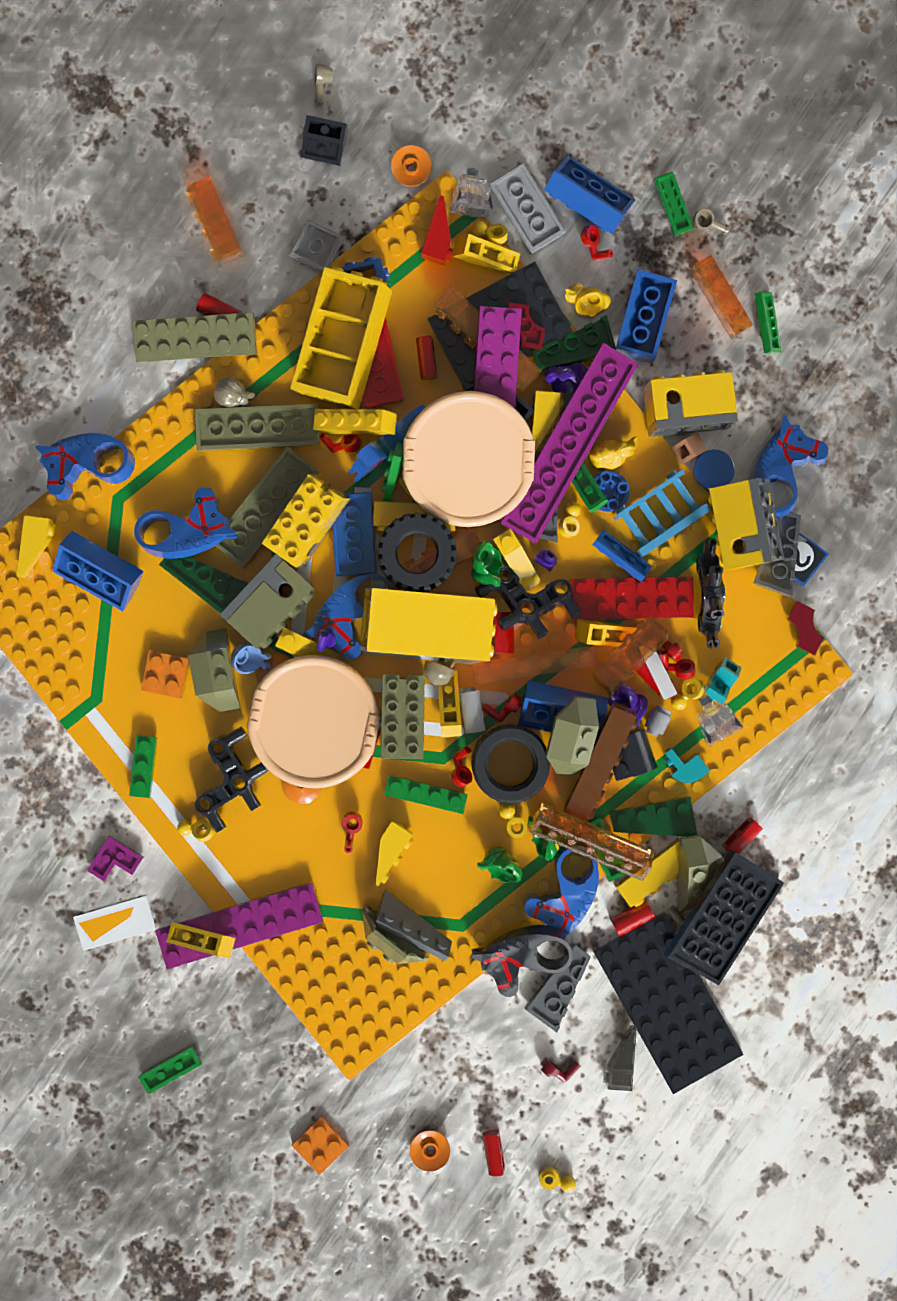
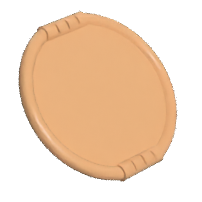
[403,391,535,527]
[247,655,381,788]

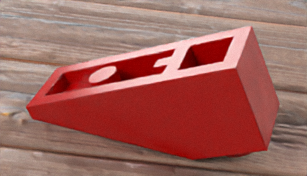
[421,195,453,266]

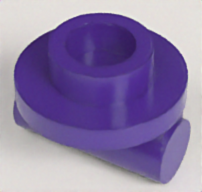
[534,550,557,572]
[317,628,336,651]

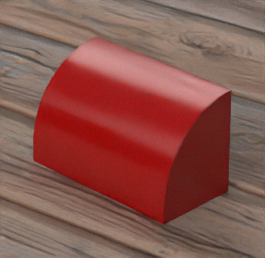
[493,612,515,653]

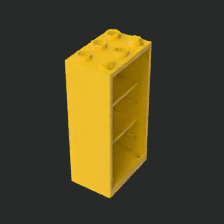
[290,266,392,409]
[360,588,497,661]

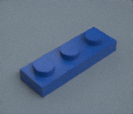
[592,529,652,582]

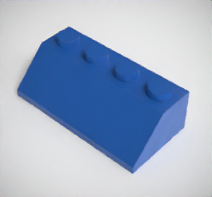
[544,155,636,234]
[616,269,677,363]
[52,531,144,611]
[518,680,608,740]

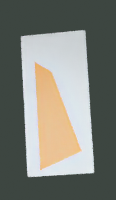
[73,896,156,951]

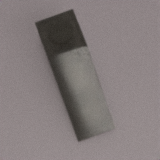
[603,1025,637,1091]

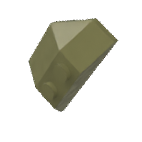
[188,628,241,712]
[545,696,599,775]
[677,835,722,912]
[362,903,429,964]

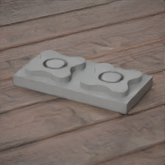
[489,163,566,254]

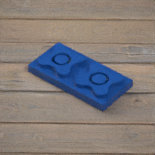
[332,492,377,577]

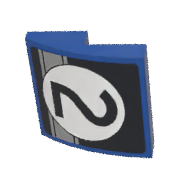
[794,533,829,586]

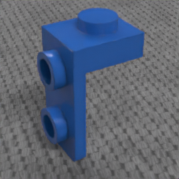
[341,256,390,283]

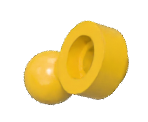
[472,221,508,245]
[558,501,581,538]
[671,678,704,710]
[499,803,527,838]
[177,820,214,842]
[539,1167,576,1192]

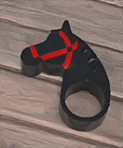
[471,925,573,997]

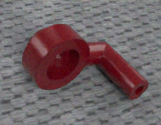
[540,1057,581,1083]

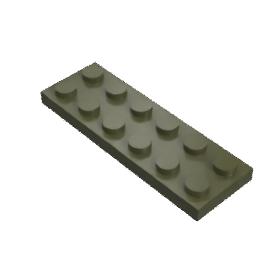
[132,313,257,362]
[195,404,320,451]
[215,447,320,568]

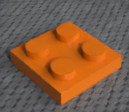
[141,650,189,699]
[291,1116,349,1175]

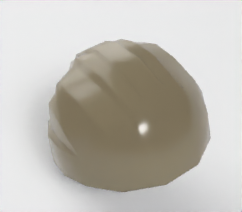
[213,377,255,408]
[424,657,455,685]

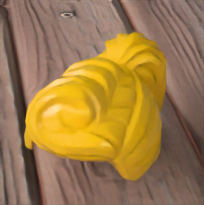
[565,283,611,317]
[589,436,637,470]

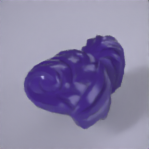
[544,362,587,393]
[608,680,648,727]

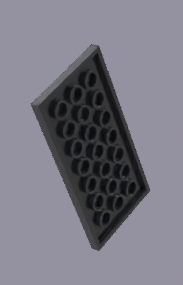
[593,912,744,1094]

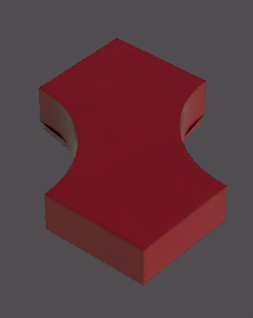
[507,302,545,350]
[787,601,824,656]

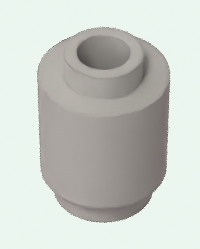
[644,705,672,737]

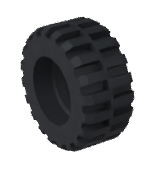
[377,512,457,593]

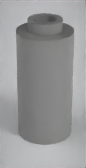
[459,687,485,734]

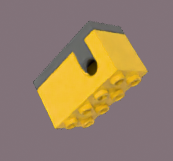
[643,370,738,437]
[262,474,351,567]
[708,478,784,570]

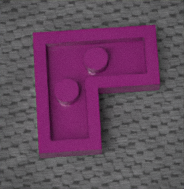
[87,836,144,881]

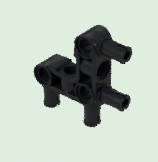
[696,538,725,649]
[475,566,582,639]
[195,726,269,833]

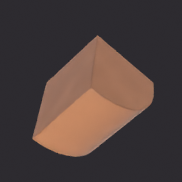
[671,433,707,465]

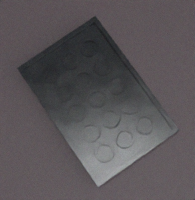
[427,261,572,391]
[664,849,784,985]

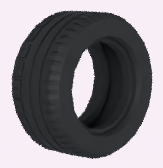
[471,724,550,804]

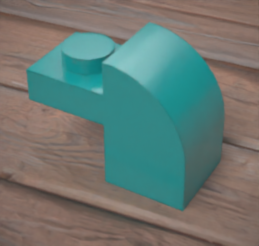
[704,656,742,704]
[663,748,710,783]

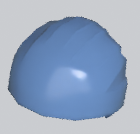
[231,643,272,674]

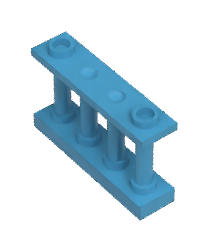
[613,470,711,558]

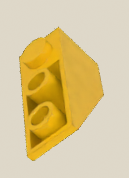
[376,819,414,886]

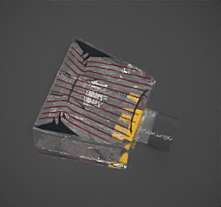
[450,168,493,219]
[696,695,744,746]

